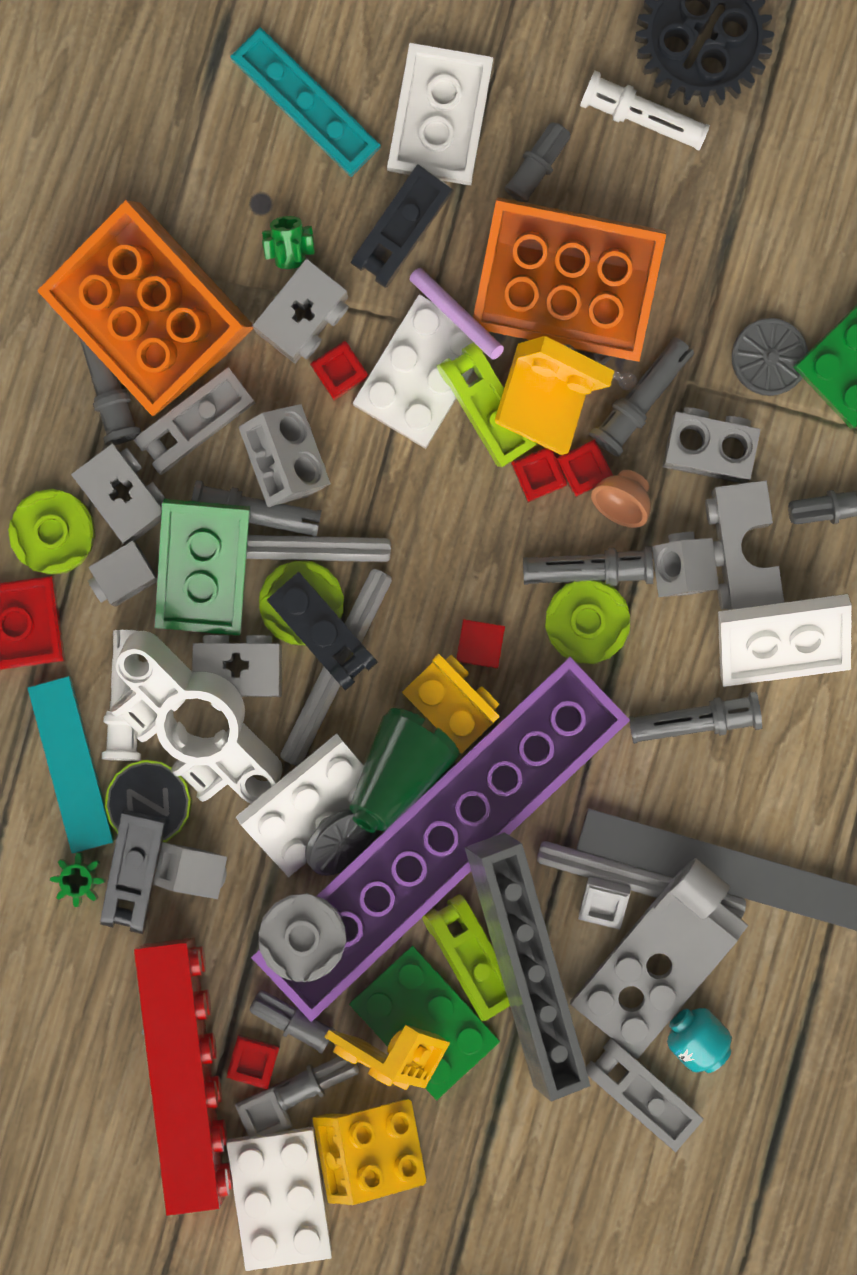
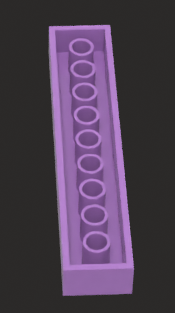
[251,657,630,1022]

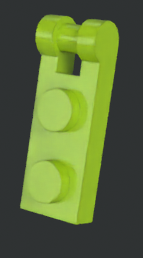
[437,342,537,467]
[422,894,510,1021]

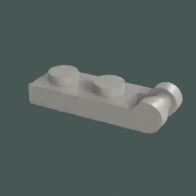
[134,367,255,475]
[586,1038,704,1153]

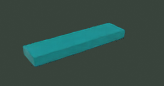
[230,27,381,177]
[28,676,115,854]

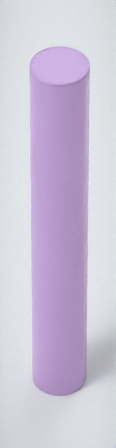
[410,268,504,359]

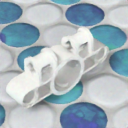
[110,631,283,804]

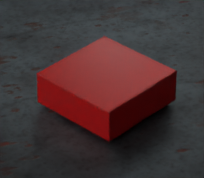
[310,340,369,401]
[557,439,613,498]
[511,448,567,503]
[456,619,505,669]
[226,1034,280,1090]

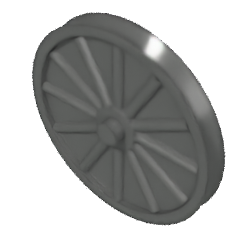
[732,318,808,396]
[305,809,376,876]

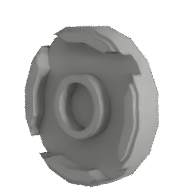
[259,893,346,982]

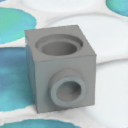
[652,532,719,597]
[88,541,158,607]
[153,842,227,899]

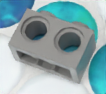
[238,404,331,507]
[662,407,761,484]

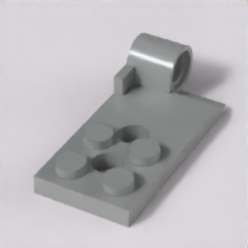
[570,858,748,1059]

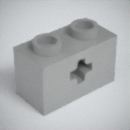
[252,259,349,364]
[71,443,166,545]
[192,635,282,697]

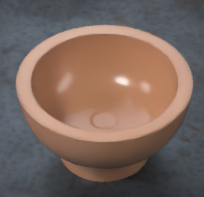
[591,470,651,528]

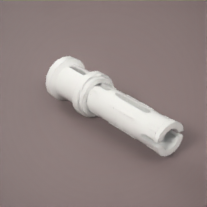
[580,70,710,151]
[102,630,141,761]

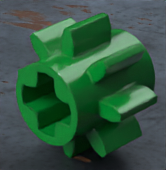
[262,216,315,269]
[50,853,106,907]

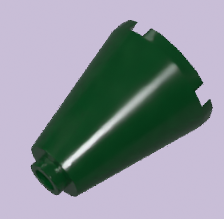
[350,708,460,833]

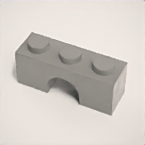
[705,480,784,610]

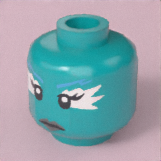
[667,1008,732,1073]

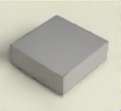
[578,876,631,930]
[235,1086,293,1137]

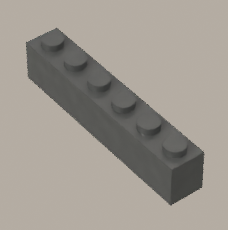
[465,832,591,1102]

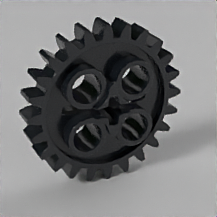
[635,0,774,107]

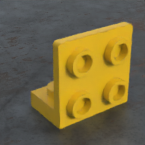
[495,336,615,455]
[402,653,500,754]
[325,1025,450,1090]
[312,1099,426,1205]

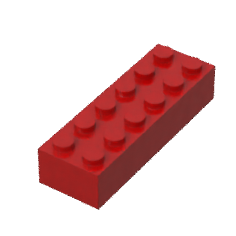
[134,937,233,1216]

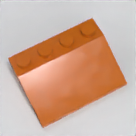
[473,197,666,362]
[37,200,254,416]

